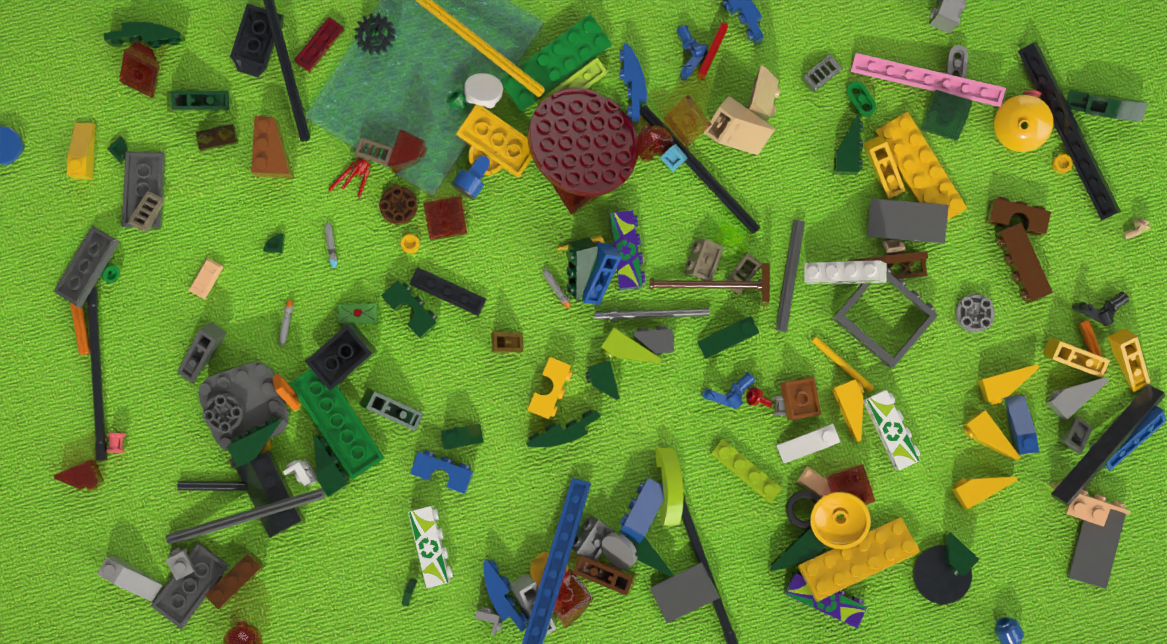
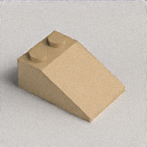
[748,66,781,121]

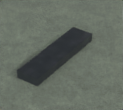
[409,267,487,317]

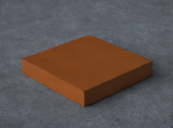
[780,377,821,421]

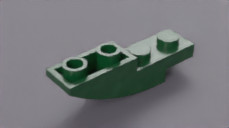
[103,22,185,48]
[1067,89,1147,121]
[526,409,600,448]

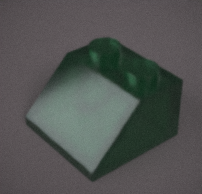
[921,90,973,141]

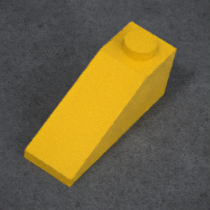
[67,123,95,180]
[863,136,906,199]
[1108,329,1151,392]
[1042,336,1110,378]
[978,364,1039,405]
[831,379,864,442]
[962,410,1021,460]
[951,476,1018,509]

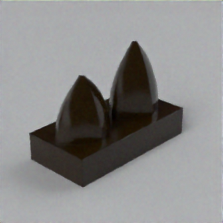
[196,124,238,152]

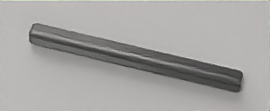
[776,220,805,332]

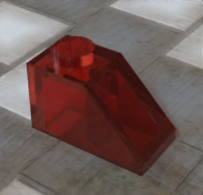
[53,460,104,491]

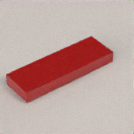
[697,22,728,80]

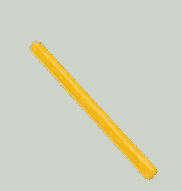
[415,0,545,97]

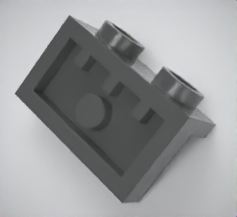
[572,515,615,559]

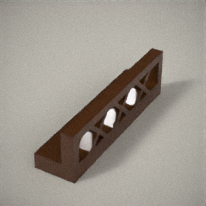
[850,251,928,284]

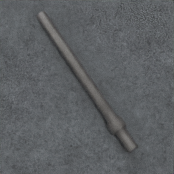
[594,308,709,321]

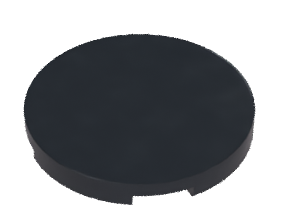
[912,545,972,604]

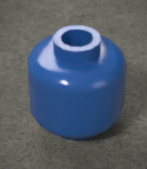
[994,617,1024,644]

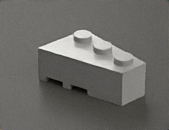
[929,0,966,34]

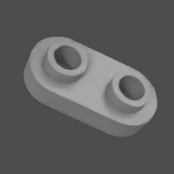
[946,45,968,78]

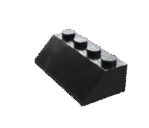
[236,451,305,538]

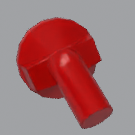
[746,387,773,408]

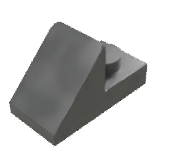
[1059,416,1093,454]

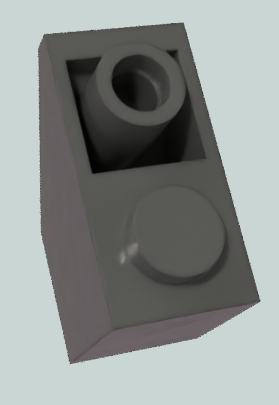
[633,326,674,354]

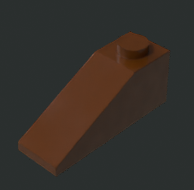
[573,555,638,596]

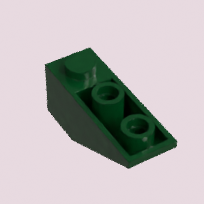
[833,115,863,175]
[566,237,598,301]
[227,417,283,467]
[314,435,351,497]

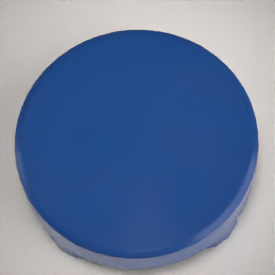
[0,126,25,166]

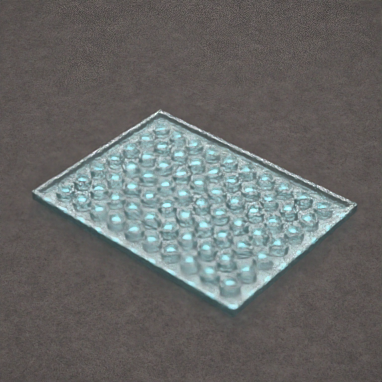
[305,0,544,197]

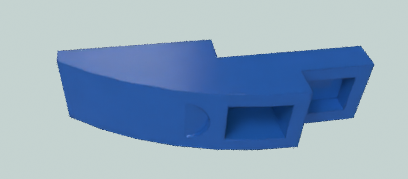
[722,0,764,45]
[620,43,647,122]
[483,558,529,632]

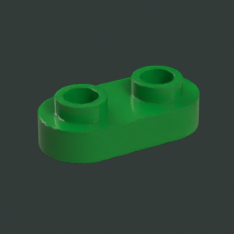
[846,81,876,117]

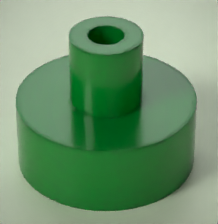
[446,89,466,109]
[100,263,120,283]

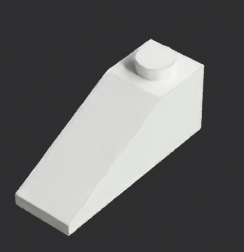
[776,424,840,464]

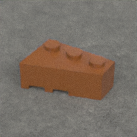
[251,116,294,178]

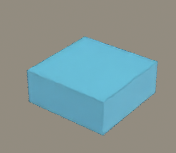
[660,144,688,172]

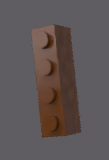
[995,223,1053,304]

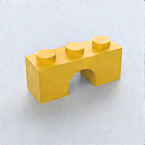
[527,357,573,419]

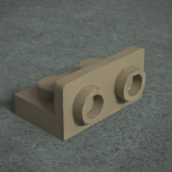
[684,238,724,281]

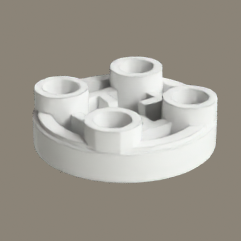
[464,73,503,108]

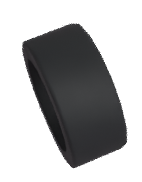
[785,491,820,528]

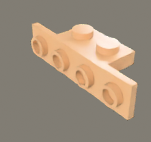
[1050,481,1131,527]

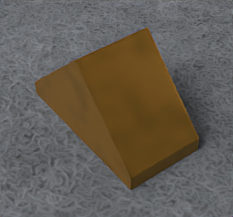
[491,332,523,354]

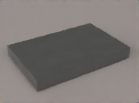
[650,562,720,623]

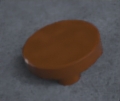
[379,186,418,225]

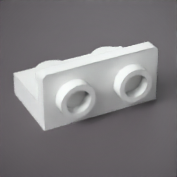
[283,460,318,486]

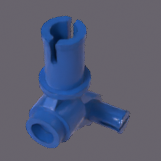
[677,25,708,81]
[701,372,755,409]

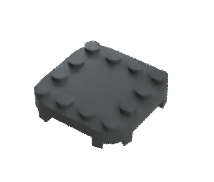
[198,360,290,449]

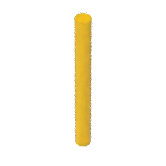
[811,336,874,392]

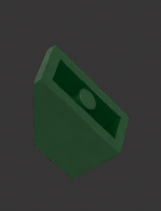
[585,361,620,400]
[441,424,484,450]
[943,531,980,576]

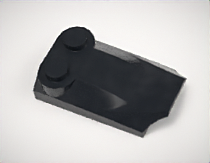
[230,4,284,78]

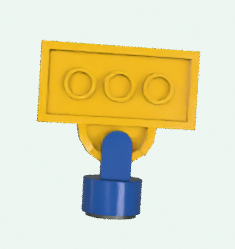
[452,104,532,200]

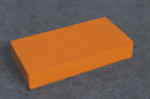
[272,374,300,411]

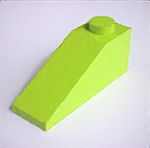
[601,328,662,364]

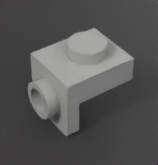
[166,547,195,581]
[475,607,503,635]

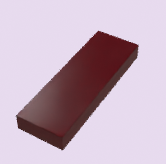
[294,17,345,73]

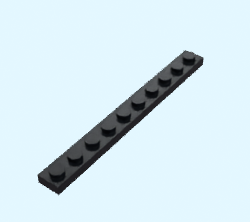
[1018,42,1121,221]

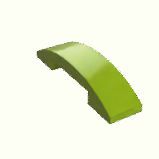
[655,447,683,526]

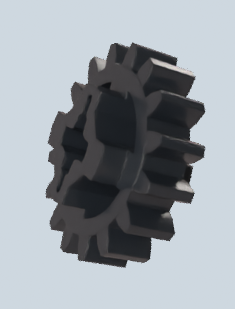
[354,13,396,55]

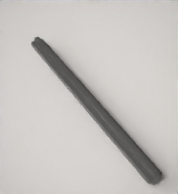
[166,488,325,544]

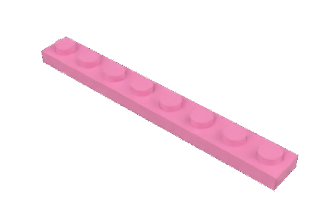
[851,53,1006,107]

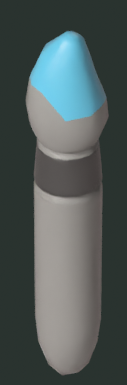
[325,222,338,268]

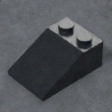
[305,323,378,391]

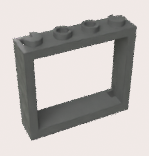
[832,267,938,368]

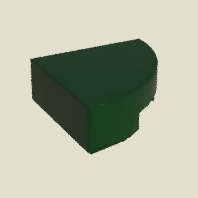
[107,136,128,163]
[263,234,285,254]
[401,578,418,607]

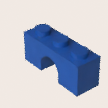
[410,450,474,494]

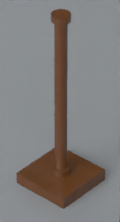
[650,263,770,306]

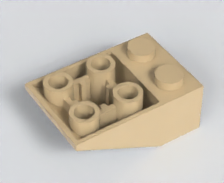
[703,96,775,155]

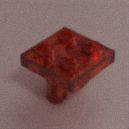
[423,196,468,241]
[826,464,876,505]

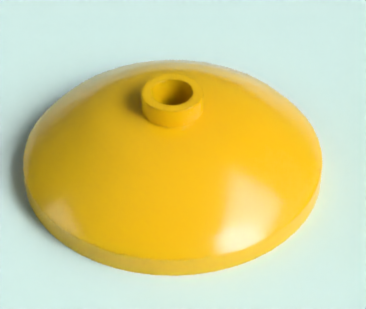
[994,94,1053,152]
[811,492,871,549]

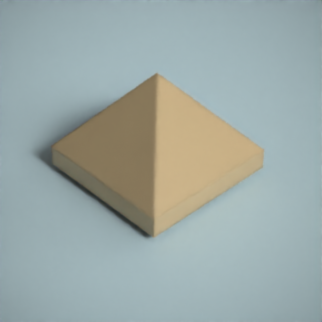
[882,239,906,255]

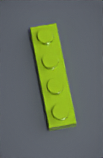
[536,57,608,106]
[710,439,783,504]

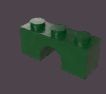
[381,280,438,339]

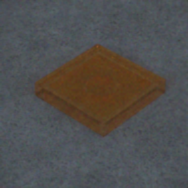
[663,95,712,148]

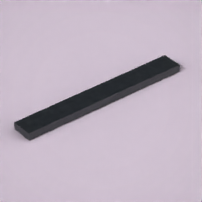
[1051,384,1165,507]

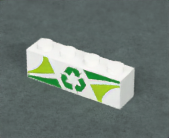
[804,260,887,285]
[863,390,920,470]
[408,506,453,588]

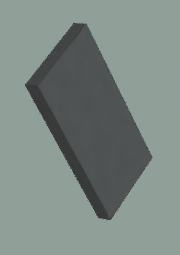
[122,152,165,229]
[867,198,949,244]
[54,226,120,308]
[1067,509,1126,589]
[151,542,230,629]

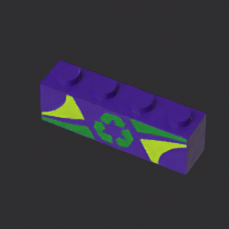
[610,210,646,291]
[784,571,867,629]

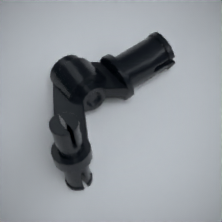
[1072,291,1129,326]

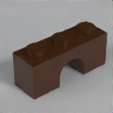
[985,197,1051,237]
[205,552,265,609]

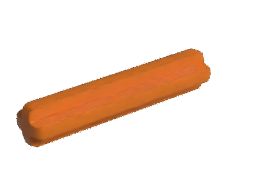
[70,303,90,355]
[1079,320,1107,374]

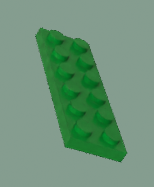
[500,13,613,112]
[289,369,385,480]

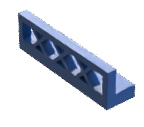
[1089,406,1167,471]

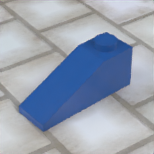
[582,242,622,305]
[1004,395,1039,455]

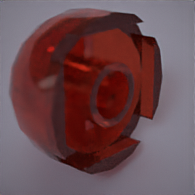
[635,125,674,161]
[223,621,263,644]

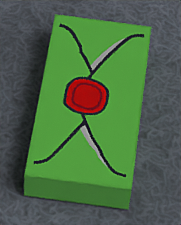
[338,304,378,324]

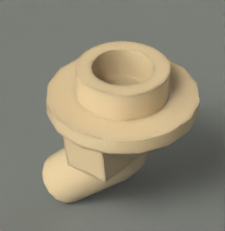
[1123,217,1151,239]

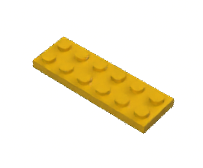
[874,112,967,220]
[798,517,920,602]

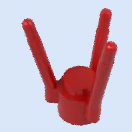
[328,157,371,198]

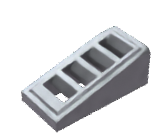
[801,55,842,93]

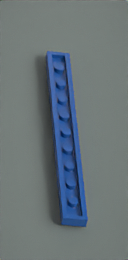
[522,478,591,644]

